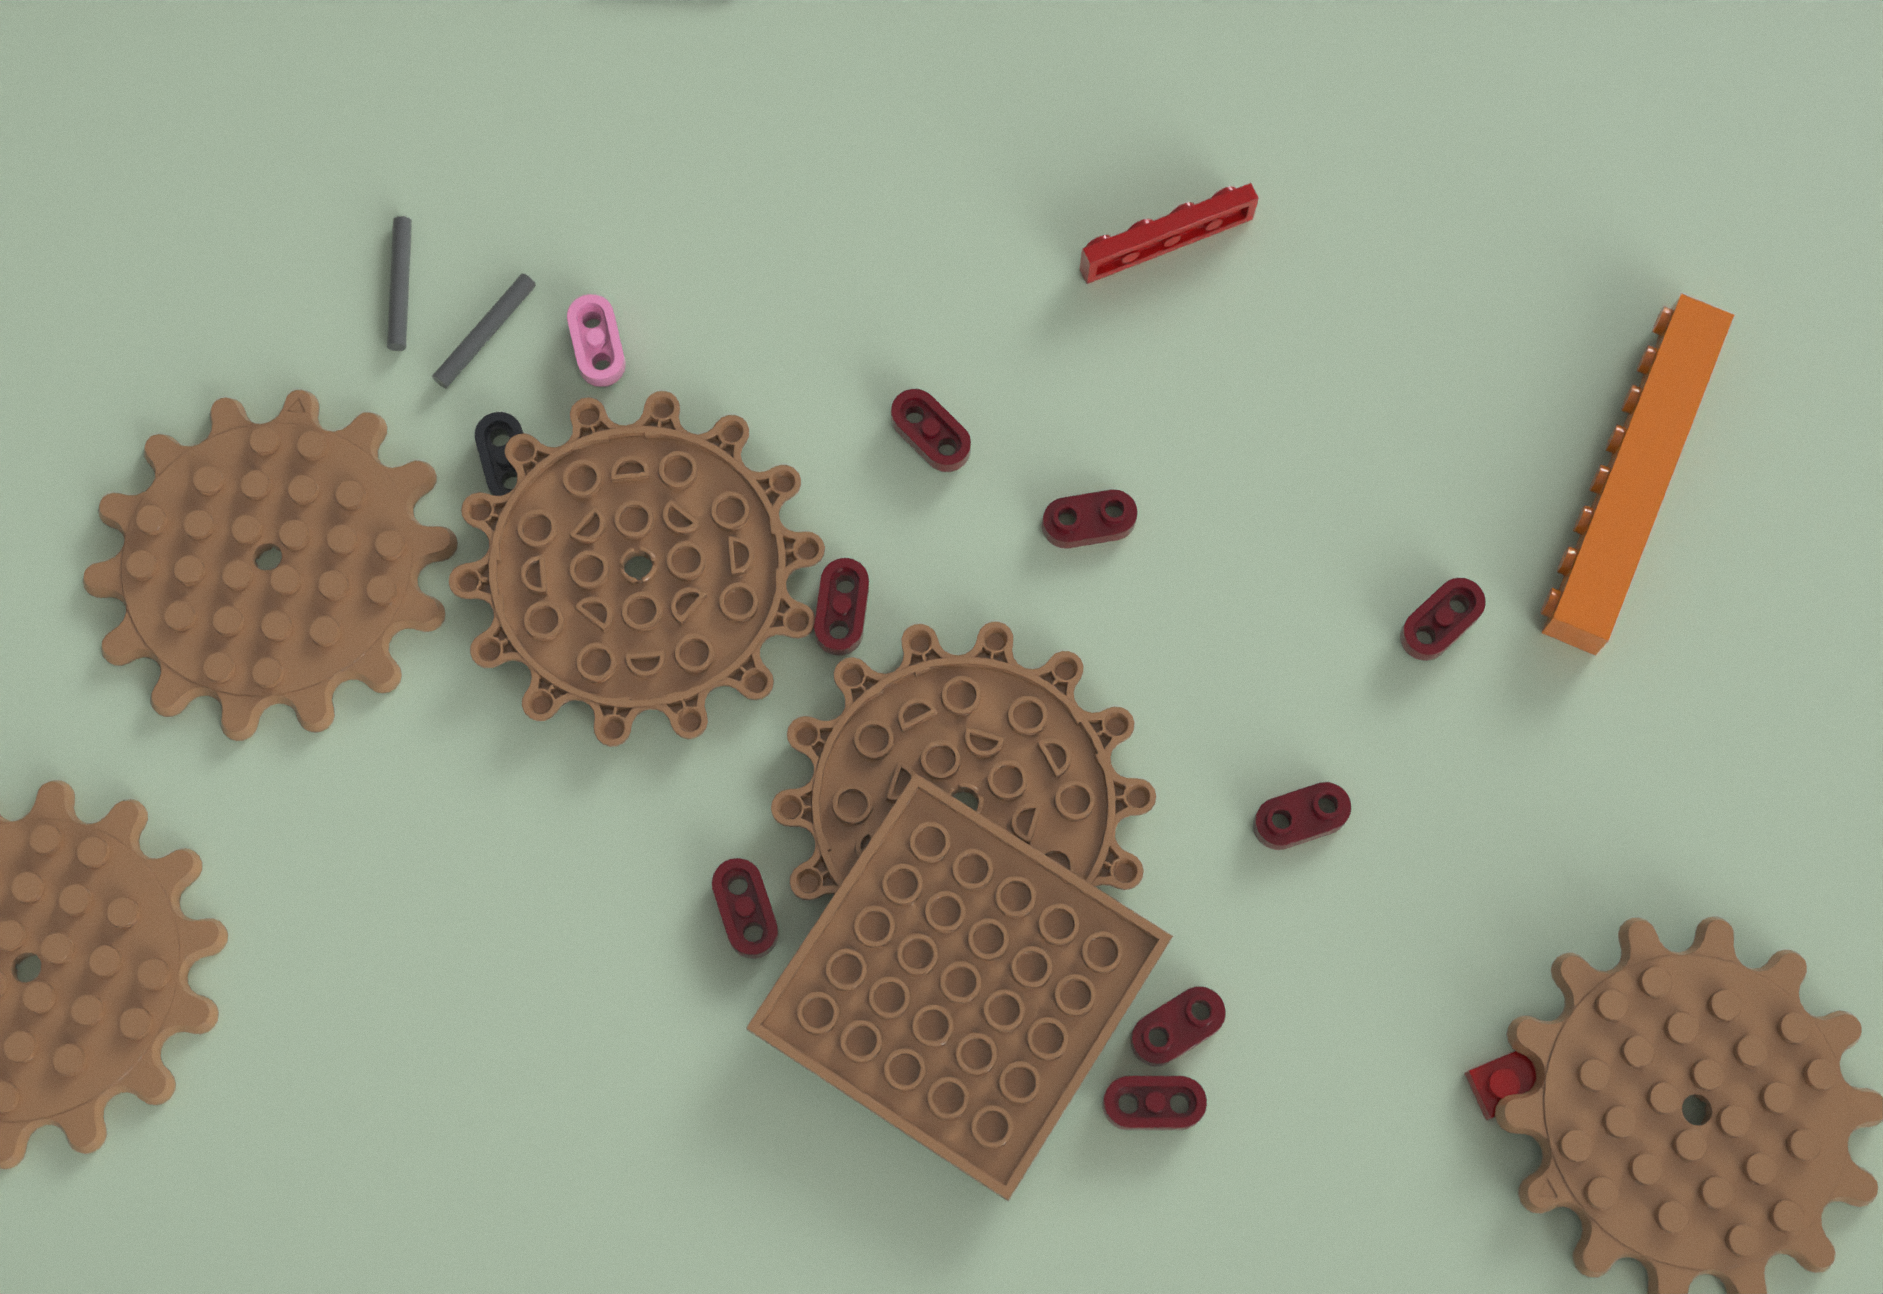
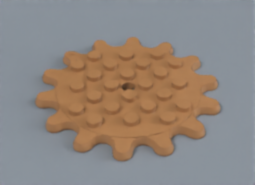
[83,390,458,741]
[449,391,825,747]
[771,622,1156,901]
[0,780,228,1169]
[1495,916,1883,1294]

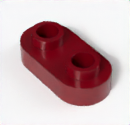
[891,389,971,472]
[1042,489,1138,549]
[814,558,869,656]
[1400,578,1486,661]
[1253,782,1351,850]
[712,858,779,959]
[1131,986,1226,1067]
[1102,1076,1207,1130]

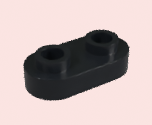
[474,412,523,496]

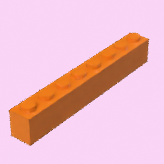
[1540,293,1734,656]

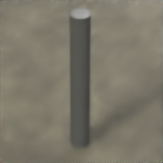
[387,216,412,351]
[432,273,536,389]

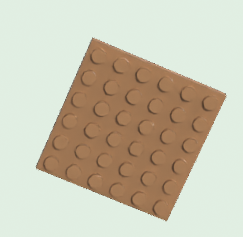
[746,773,1173,1201]

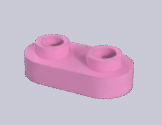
[567,294,626,387]

